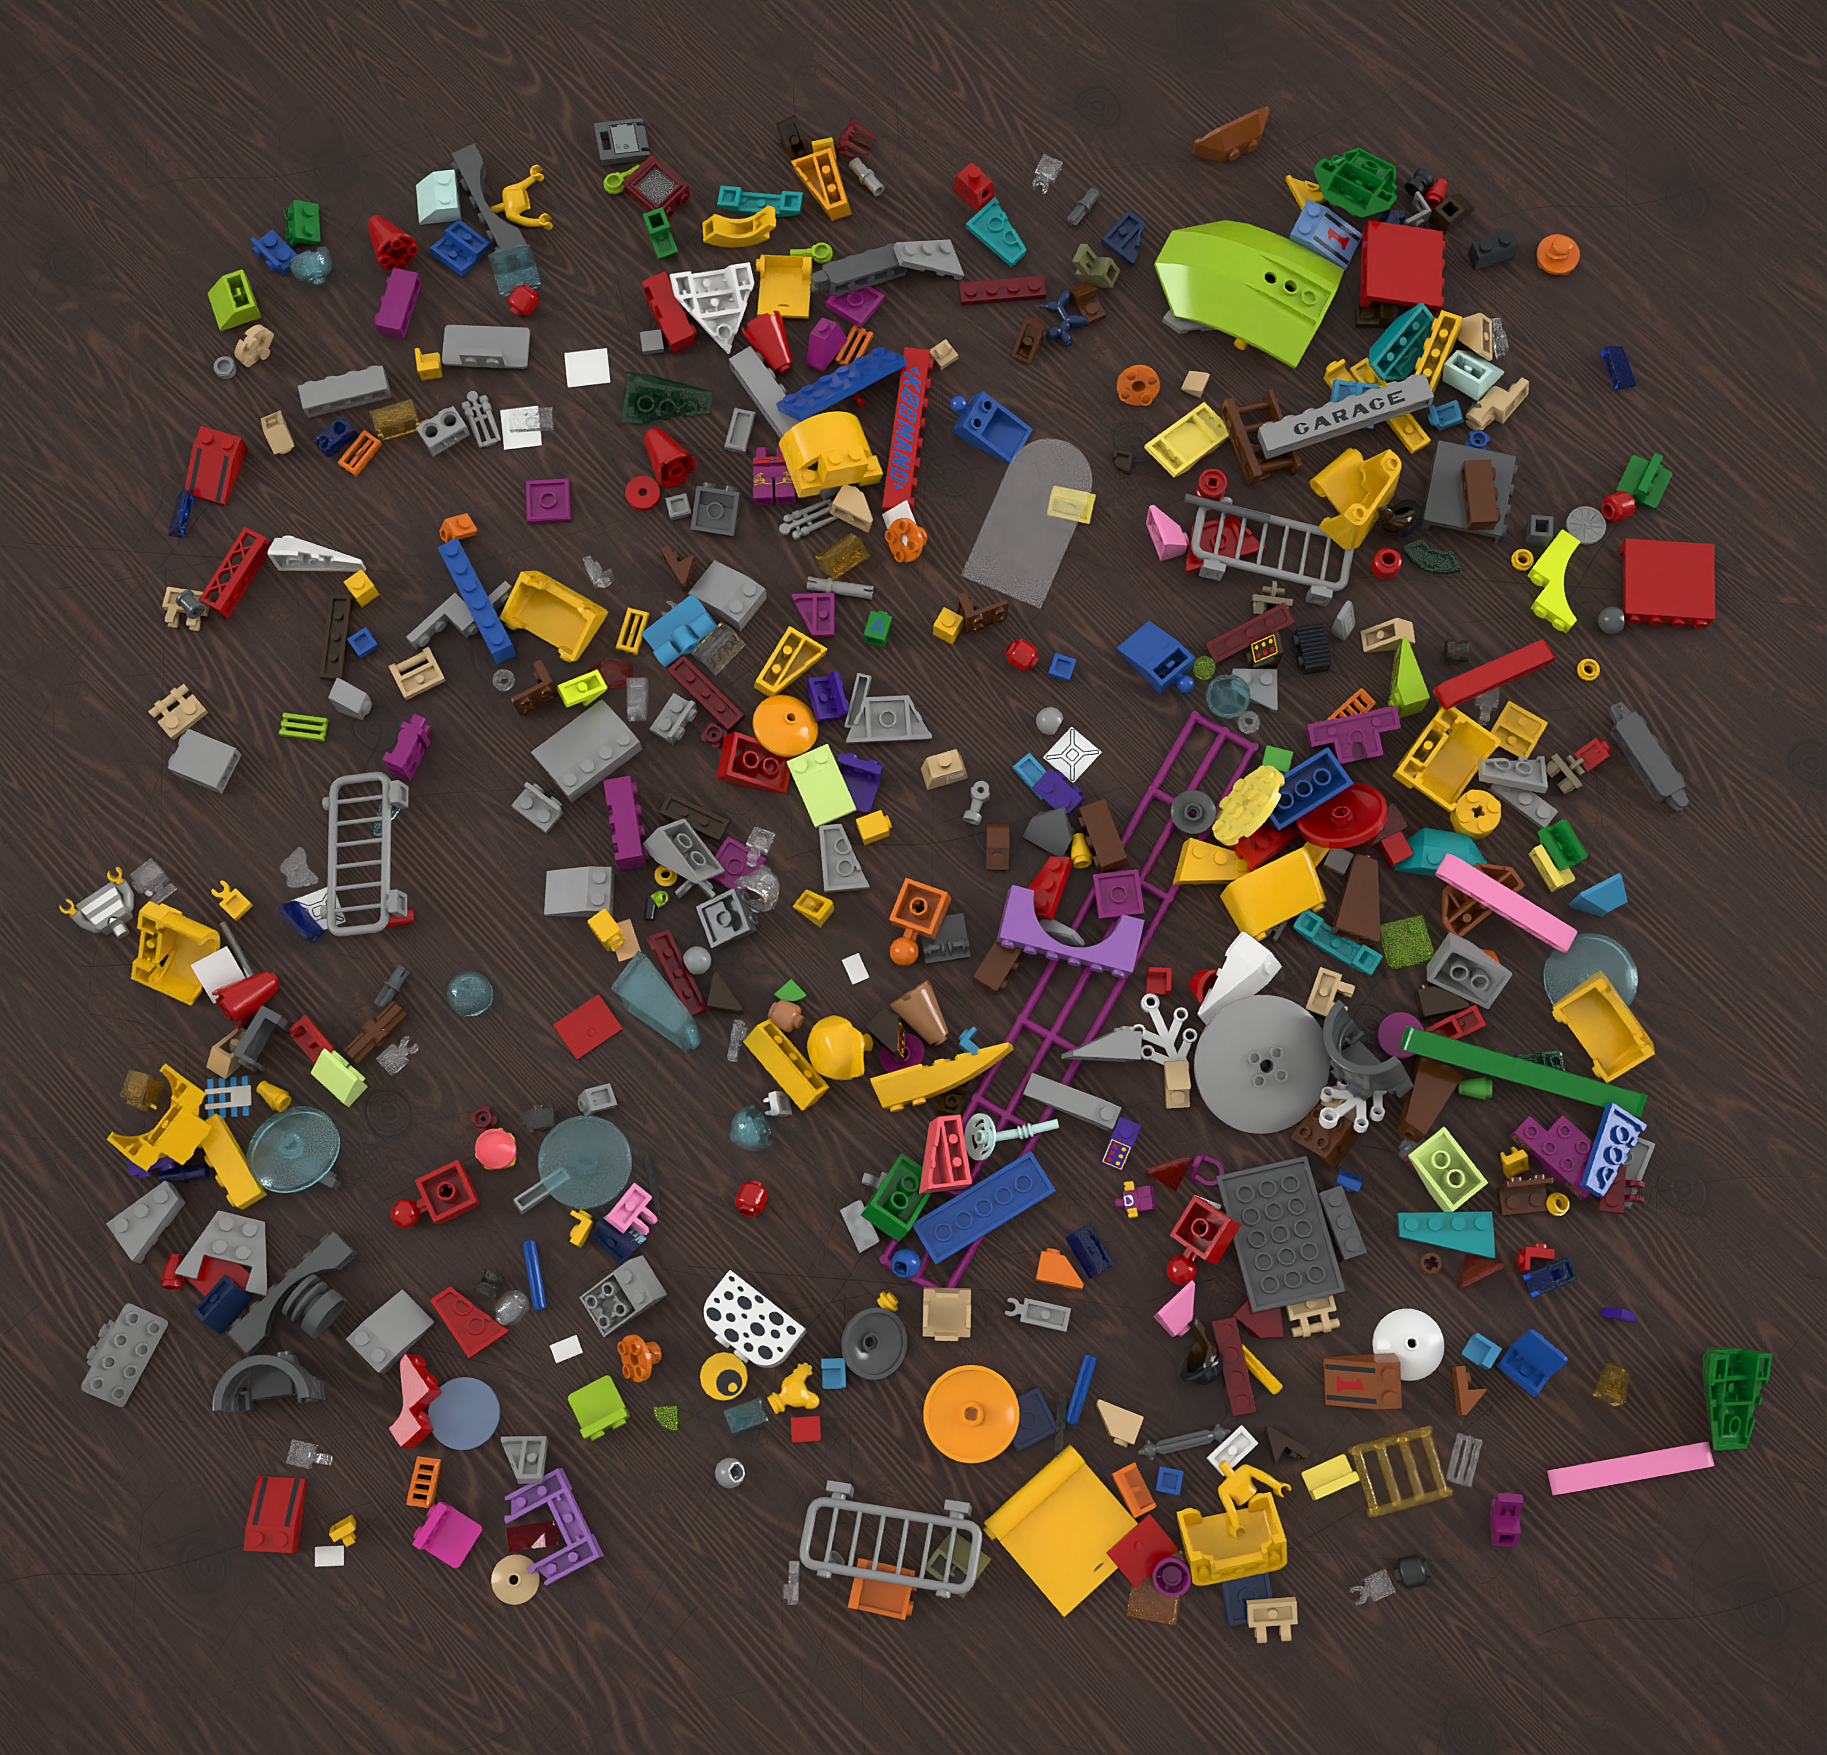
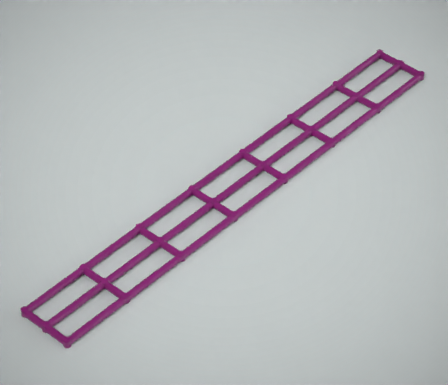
[880,711,1259,1288]

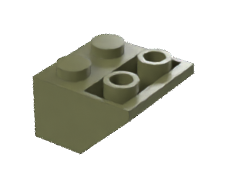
[925,1531,991,1599]

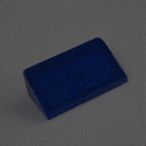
[1602,346,1636,391]
[168,489,193,538]
[277,900,325,943]
[1066,1224,1114,1279]

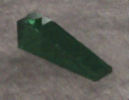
[621,371,713,424]

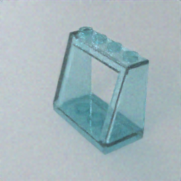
[611,950,701,1053]

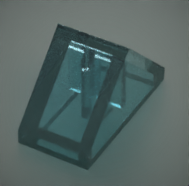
[723,1398,769,1435]

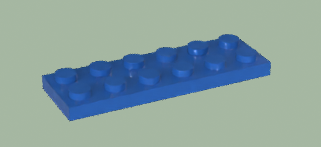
[776,347,907,422]
[912,1151,1056,1265]

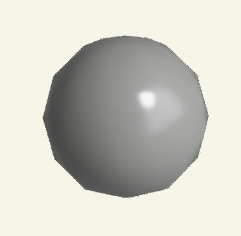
[1036,707,1063,735]
[683,946,711,975]
[715,1457,745,1488]

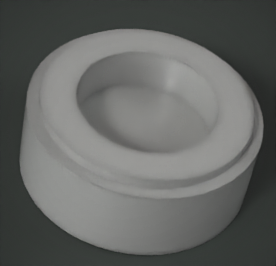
[214,356,237,379]

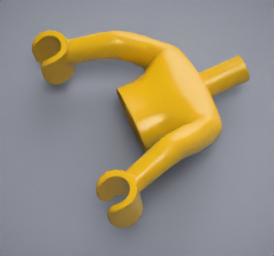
[490,165,553,230]
[1218,1460,1291,1539]

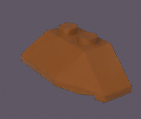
[1192,106,1270,163]
[1442,863,1525,937]

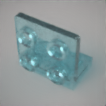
[488,244,542,297]

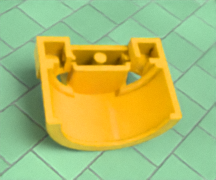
[779,411,883,498]
[1392,706,1501,812]
[131,901,220,1005]
[107,1064,212,1171]

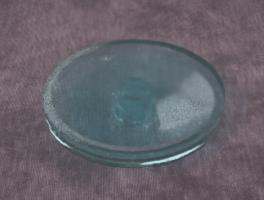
[1544,933,1638,1007]
[247,1106,340,1193]
[538,1116,632,1210]

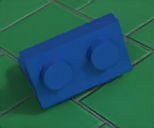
[1496,1329,1568,1397]

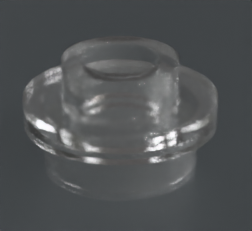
[492,669,515,691]
[1237,711,1260,733]

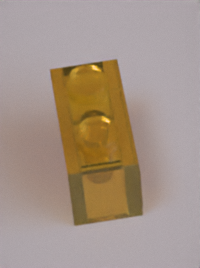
[370,399,421,441]
[815,533,869,580]
[120,1070,165,1111]

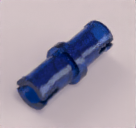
[159,1163,210,1184]

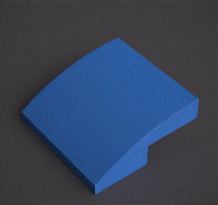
[430,219,491,277]

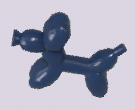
[1040,289,1088,347]

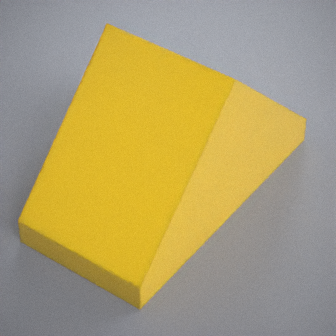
[792,889,834,928]

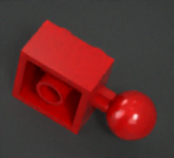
[391,1160,481,1229]
[1166,1195,1241,1286]

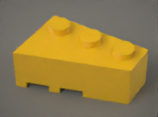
[754,626,827,697]
[1173,838,1250,885]

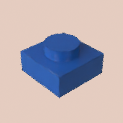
[347,627,379,659]
[1048,653,1076,682]
[1336,1169,1362,1192]
[1155,1466,1184,1496]

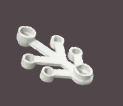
[1133,993,1197,1069]
[1319,1080,1387,1133]

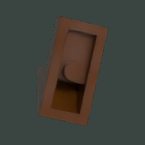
[1068,281,1106,327]
[1011,315,1047,364]
[660,545,696,592]

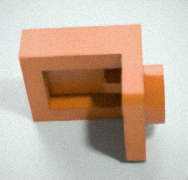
[439,513,478,543]

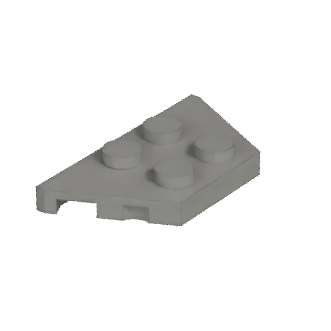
[846,695,932,744]

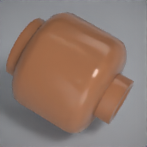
[768,999,804,1033]

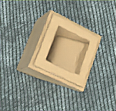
[1181,371,1210,398]

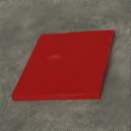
[553,994,623,1060]
[185,1256,250,1296]
[1106,1514,1178,1588]

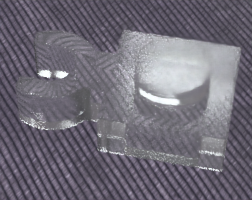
[1032,154,1063,194]
[1491,317,1509,359]
[727,1019,748,1062]
[376,1035,419,1076]
[783,1561,800,1605]
[1349,1569,1396,1605]

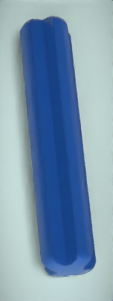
[523,1240,547,1310]
[1066,1355,1097,1425]

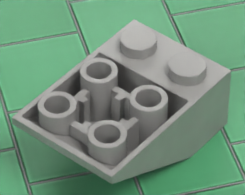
[579,1255,667,1337]

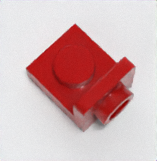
[1574,738,1612,772]

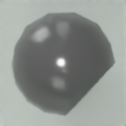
[1598,606,1624,635]

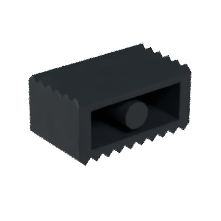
[1467,228,1519,270]
[1292,623,1332,675]

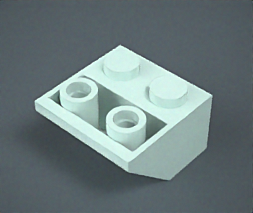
[1442,350,1504,401]

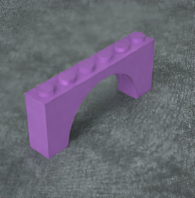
[996,885,1145,978]

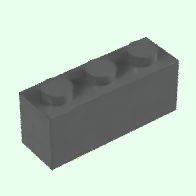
[1318,1185,1367,1262]

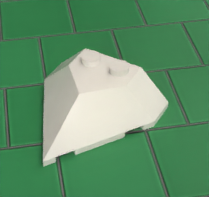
[670,262,754,354]

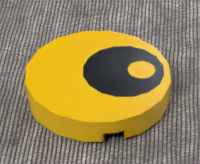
[700,1352,748,1401]

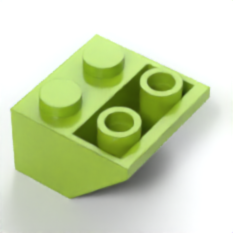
[208,269,261,331]

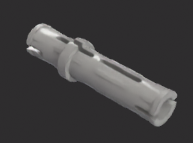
[807,576,874,600]

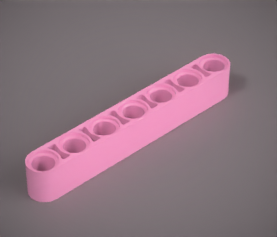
[1435,854,1578,953]
[1547,1441,1715,1495]

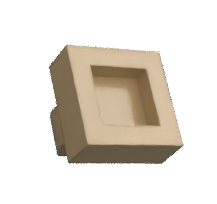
[930,339,958,370]

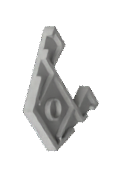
[175,1210,268,1297]

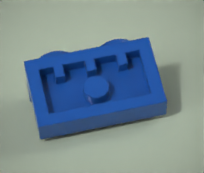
[250,229,301,276]

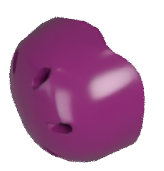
[1153,1556,1191,1597]

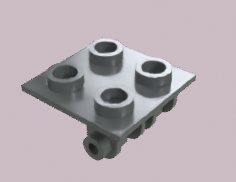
[921,913,971,964]

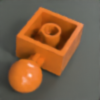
[889,878,952,966]

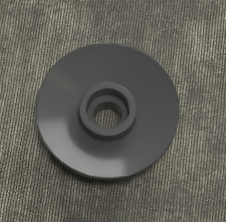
[1171,790,1216,834]

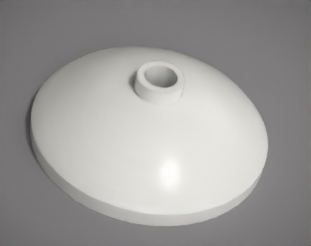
[1372,1309,1444,1381]

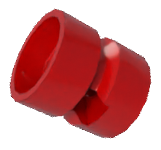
[1196,469,1227,502]

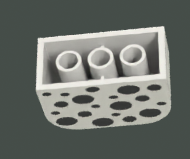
[704,1270,807,1368]

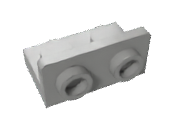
[650,693,697,745]
[511,782,564,834]

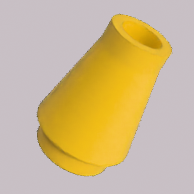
[1071,833,1093,868]
[256,1081,291,1112]

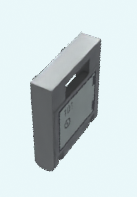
[594,118,651,166]

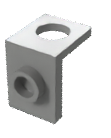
[1403,191,1432,228]
[675,880,717,899]

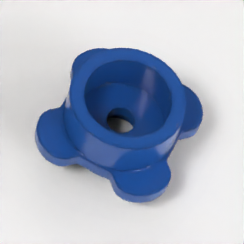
[1465,430,1490,450]

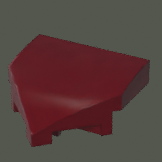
[1230,1295,1284,1339]

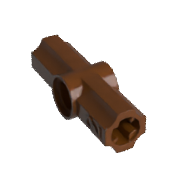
[344,1001,408,1064]

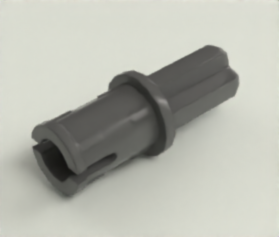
[1067,188,1100,226]
[374,965,410,1009]

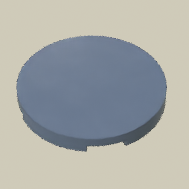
[428,1377,501,1450]

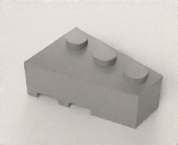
[106,1181,186,1264]

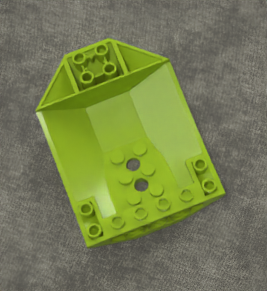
[1154,220,1345,369]

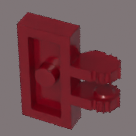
[1598,1166,1645,1215]

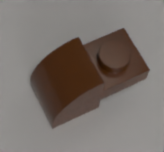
[986,823,1009,870]

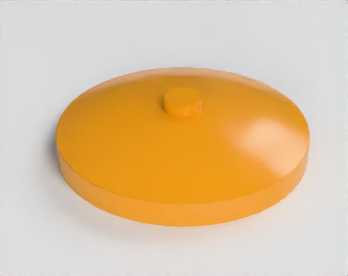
[923,1365,1020,1463]

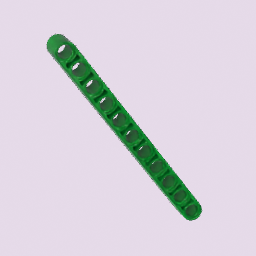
[1400,1026,1648,1118]

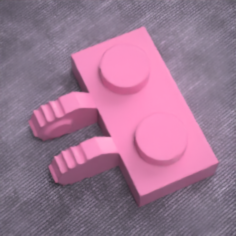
[605,1183,658,1235]

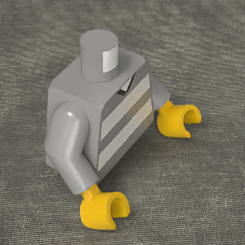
[59,867,134,939]

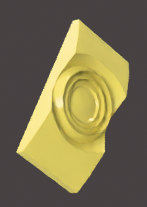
[1144,402,1229,477]

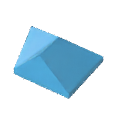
[1569,873,1628,917]

